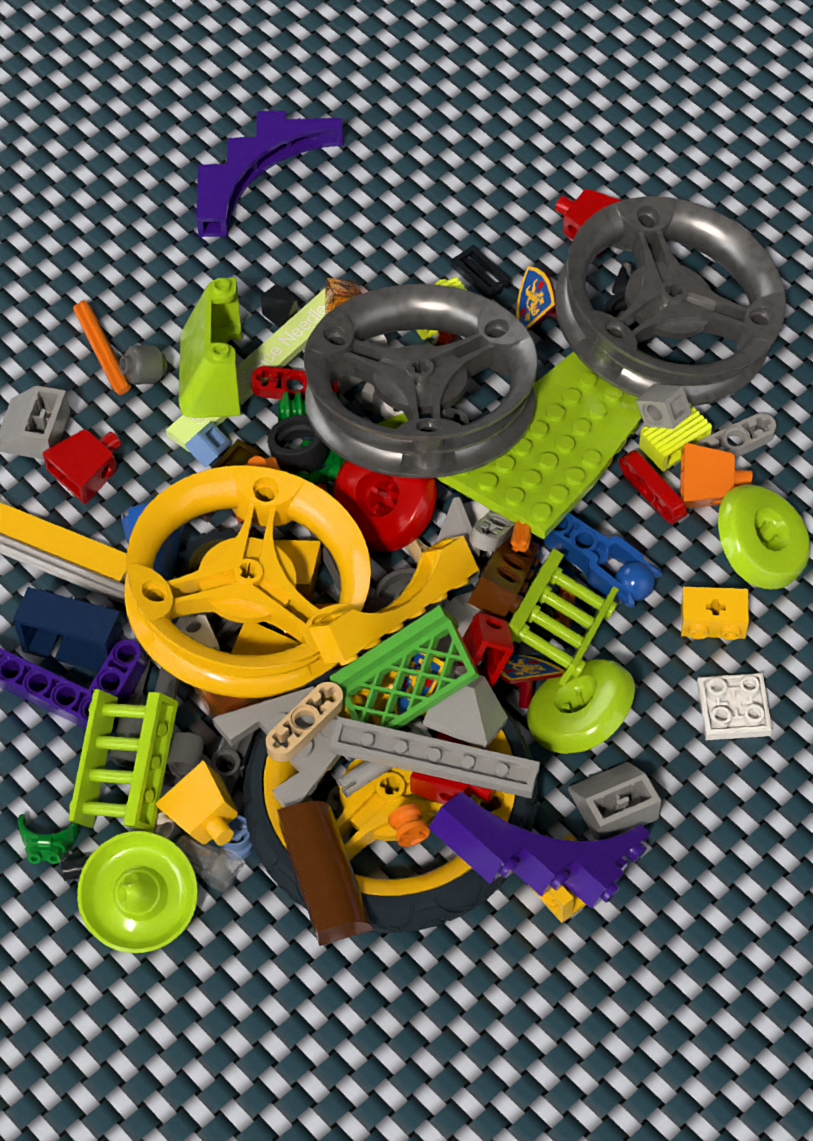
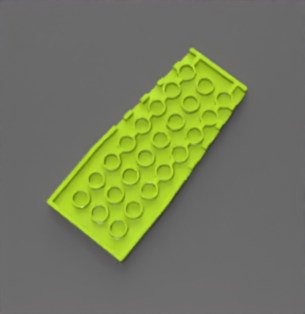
[437,349,652,540]

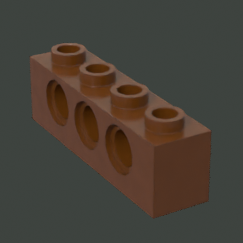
[468,536,540,620]

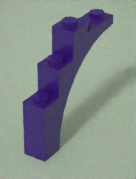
[196,110,343,237]
[429,792,651,909]

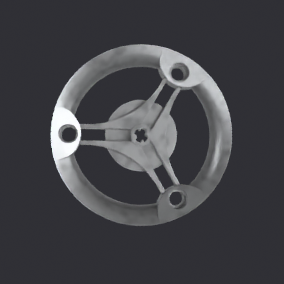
[555,196,786,406]
[304,284,537,478]

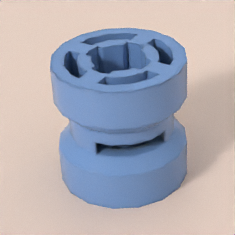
[221,816,254,861]

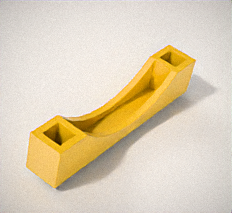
[308,535,479,665]

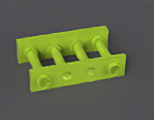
[508,548,619,687]
[68,689,178,833]

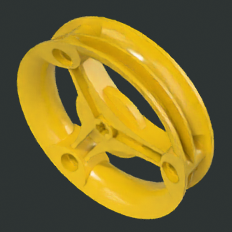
[124,466,371,698]

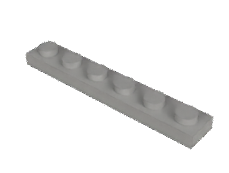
[329,717,540,798]

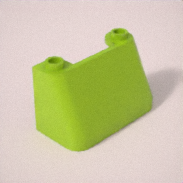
[178,278,241,418]

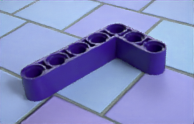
[0,639,147,729]

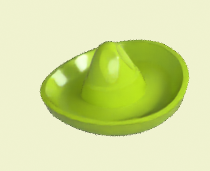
[718,484,810,590]
[527,659,635,754]
[77,831,197,953]

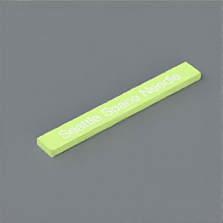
[166,283,352,452]

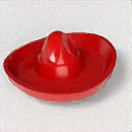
[333,460,437,553]

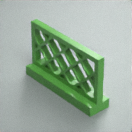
[330,605,480,730]

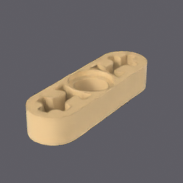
[266,682,344,762]

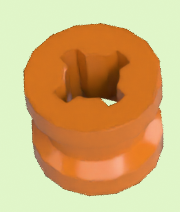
[388,804,430,847]

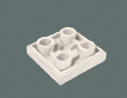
[697,673,772,740]

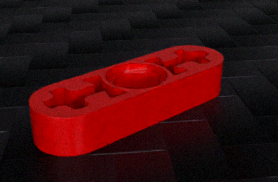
[250,366,339,400]
[618,450,687,525]

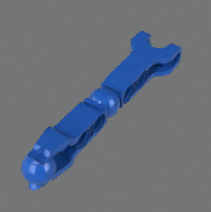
[430,417,662,608]

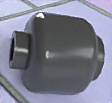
[119,345,167,385]

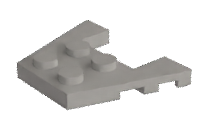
[213,686,342,808]

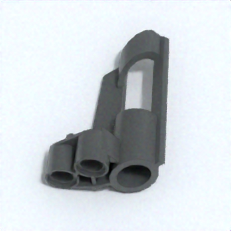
[109,648,205,787]

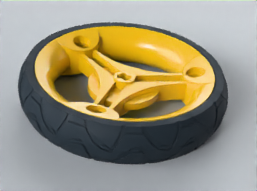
[243,665,538,933]

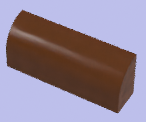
[277,801,373,946]

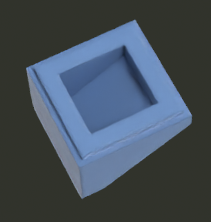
[185,421,232,467]

